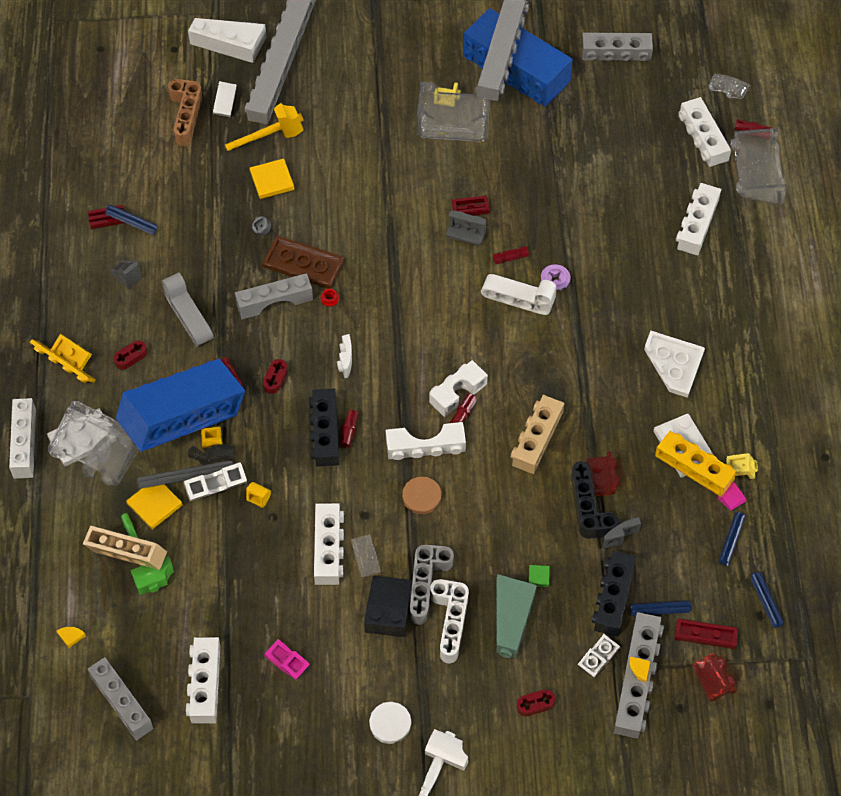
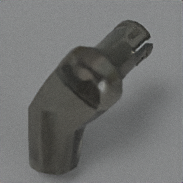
[188,444,236,465]

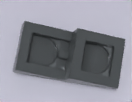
[603,517,641,549]

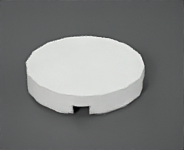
[369,702,411,744]

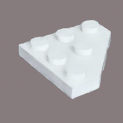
[644,331,705,398]

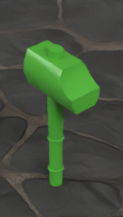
[121,513,174,595]

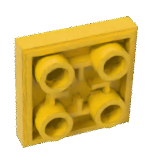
[250,159,294,199]
[126,484,183,530]

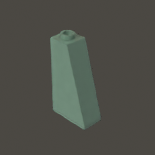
[496,574,537,658]

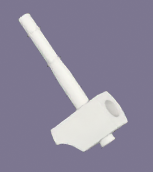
[419,729,468,796]

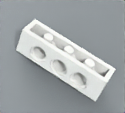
[679,97,731,167]
[676,183,721,255]
[9,398,36,479]
[314,504,344,585]
[186,638,221,723]

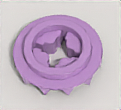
[541,265,570,291]

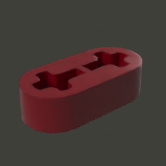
[114,341,147,370]
[263,359,288,394]
[516,689,555,717]

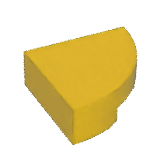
[57,627,86,648]
[629,656,650,683]

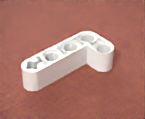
[481,274,557,315]
[430,579,469,663]

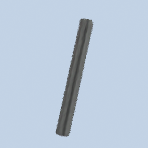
[137,460,233,488]

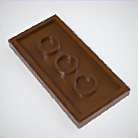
[262,235,344,289]

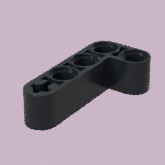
[571,461,618,539]

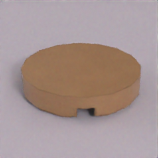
[402,477,441,514]

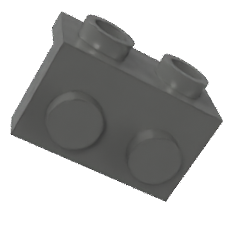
[446,210,486,246]

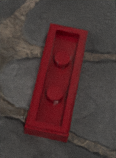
[674,618,738,649]

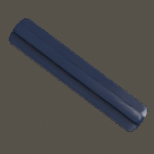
[105,205,157,235]
[718,512,745,566]
[751,572,784,628]
[630,601,691,616]

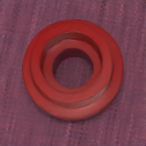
[320,289,339,307]

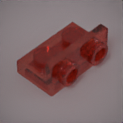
[586,451,619,496]
[692,653,736,702]

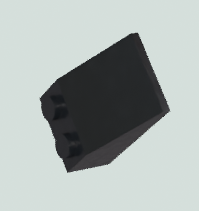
[364,576,413,637]

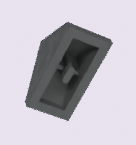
[109,260,142,289]

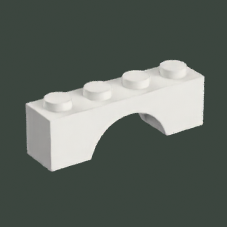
[386,422,466,460]

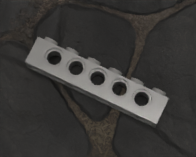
[614,612,664,739]

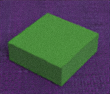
[529,565,550,587]

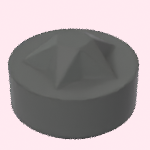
[252,216,271,236]

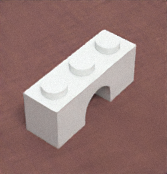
[429,360,488,417]
[184,462,247,502]

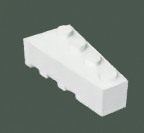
[188,18,267,63]

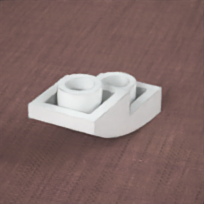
[213,81,237,117]
[337,334,352,379]
[578,634,620,677]

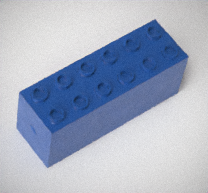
[463,8,573,107]
[115,359,245,452]

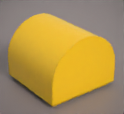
[201,427,222,448]
[246,482,271,508]

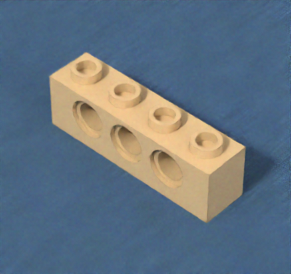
[511,395,564,474]
[83,526,167,570]

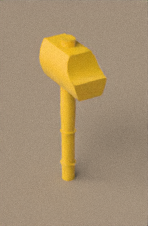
[225,103,304,151]

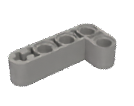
[162,272,214,347]
[410,545,454,625]

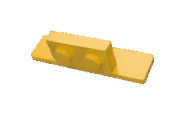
[30,334,96,383]

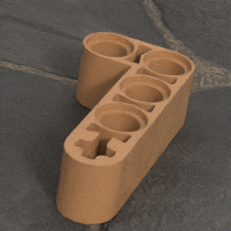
[168,79,203,146]

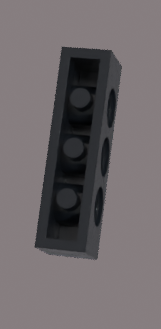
[309,388,339,467]
[591,551,636,637]

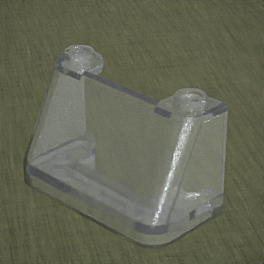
[417,82,490,142]
[731,128,786,205]
[48,401,139,486]

